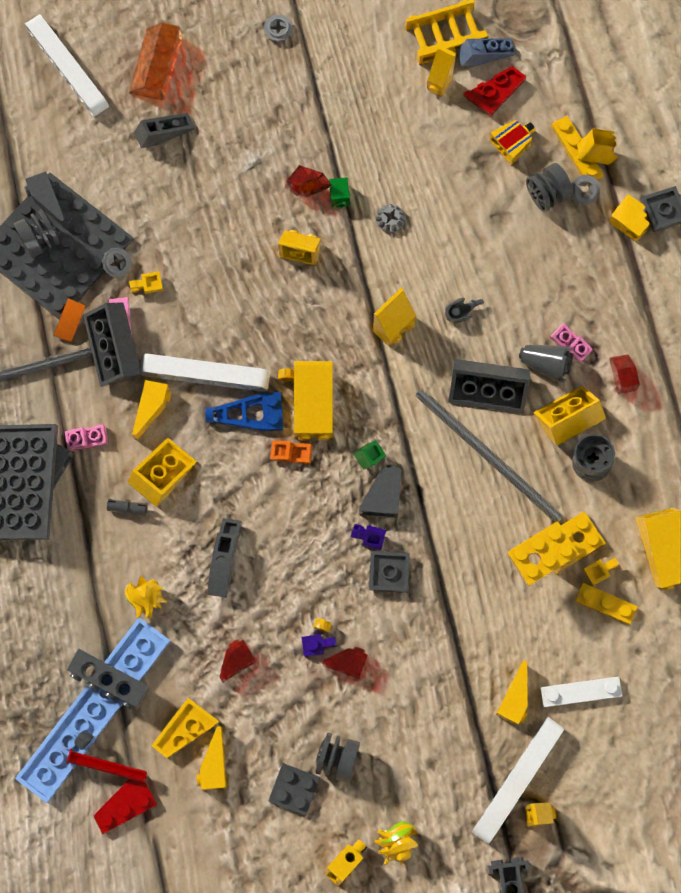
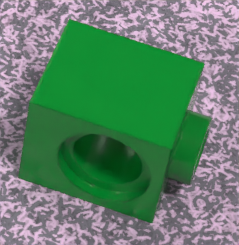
[329,177,350,208]
[353,440,386,470]

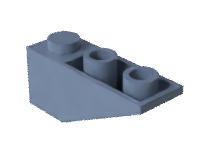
[456,38,516,66]

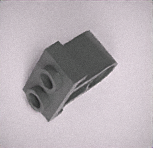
[486,857,530,893]

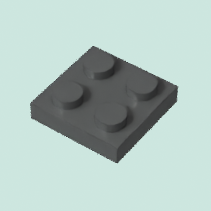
[640,186,681,232]
[369,551,410,593]
[268,763,320,816]

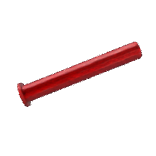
[66,749,147,782]

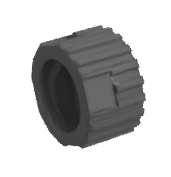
[74,730,93,750]

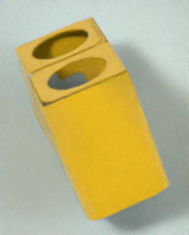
[577,128,618,165]
[609,194,650,243]

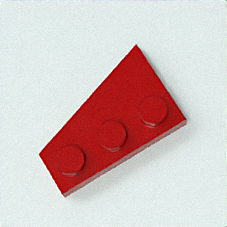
[463,66,526,117]
[94,779,157,834]

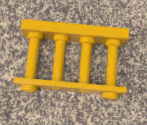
[405,0,488,65]

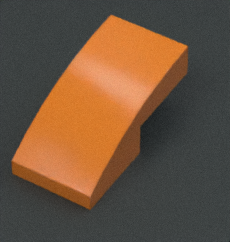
[54,299,86,343]
[270,441,313,464]

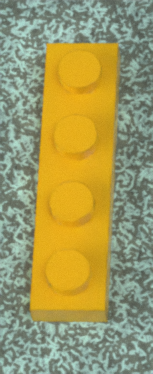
[551,116,604,186]

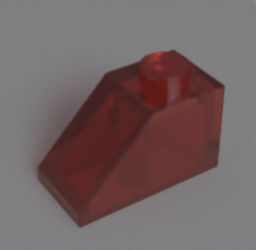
[286,165,332,197]
[609,354,640,394]
[219,639,256,683]
[322,647,368,679]

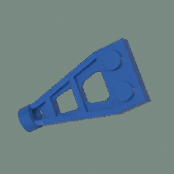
[205,392,283,432]

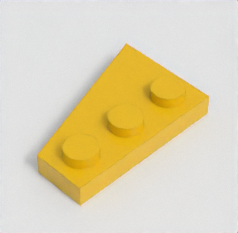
[151,698,220,759]

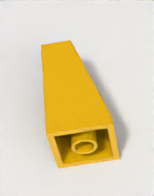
[294,361,333,441]
[635,508,681,590]

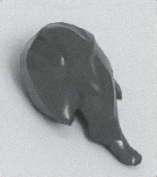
[445,298,484,323]

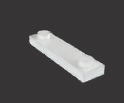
[540,677,622,708]

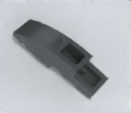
[207,518,242,598]

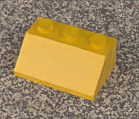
[534,386,606,445]

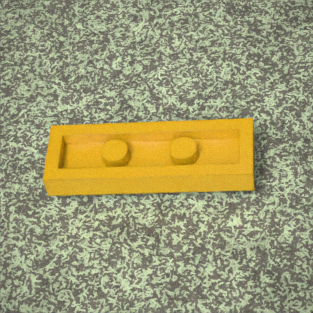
[575,583,638,625]

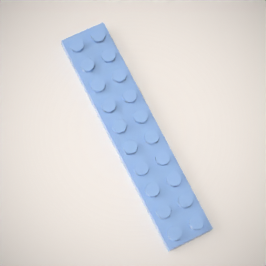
[15,617,171,803]

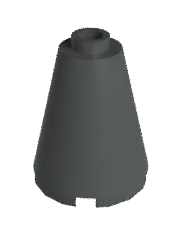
[519,345,574,384]

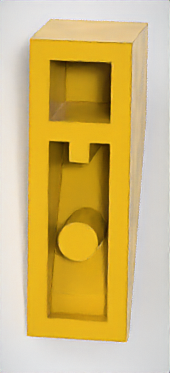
[426,45,456,96]
[132,380,172,440]
[496,660,528,726]
[197,726,227,791]
[524,802,556,827]

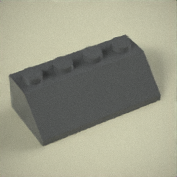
[83,302,141,387]
[448,359,530,413]

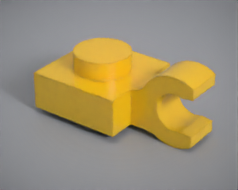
[129,271,163,294]
[583,557,619,586]

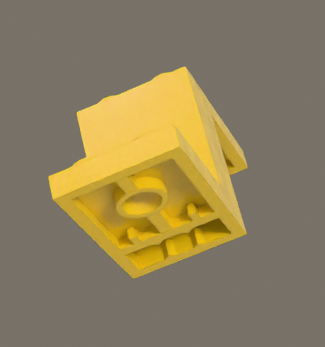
[507,511,606,587]

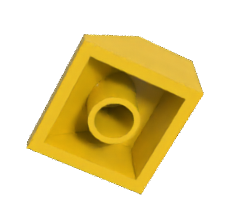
[278,230,321,266]

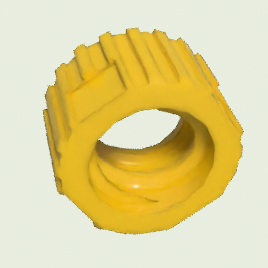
[278,368,294,382]
[313,618,332,633]

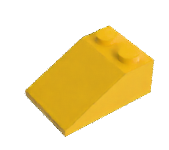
[373,288,416,347]
[127,438,197,507]

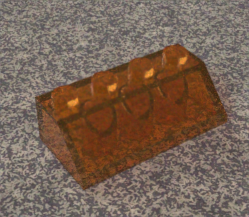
[129,23,182,101]

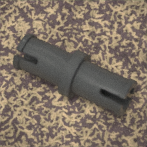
[107,499,148,516]

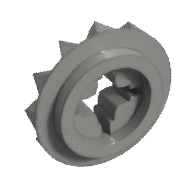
[264,15,293,42]
[572,175,600,205]
[376,203,406,232]
[101,248,131,278]

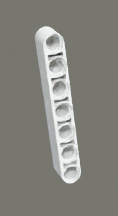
[24,14,109,117]
[140,354,271,392]
[471,717,565,844]

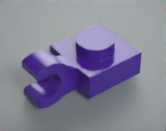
[351,524,387,550]
[301,634,337,657]

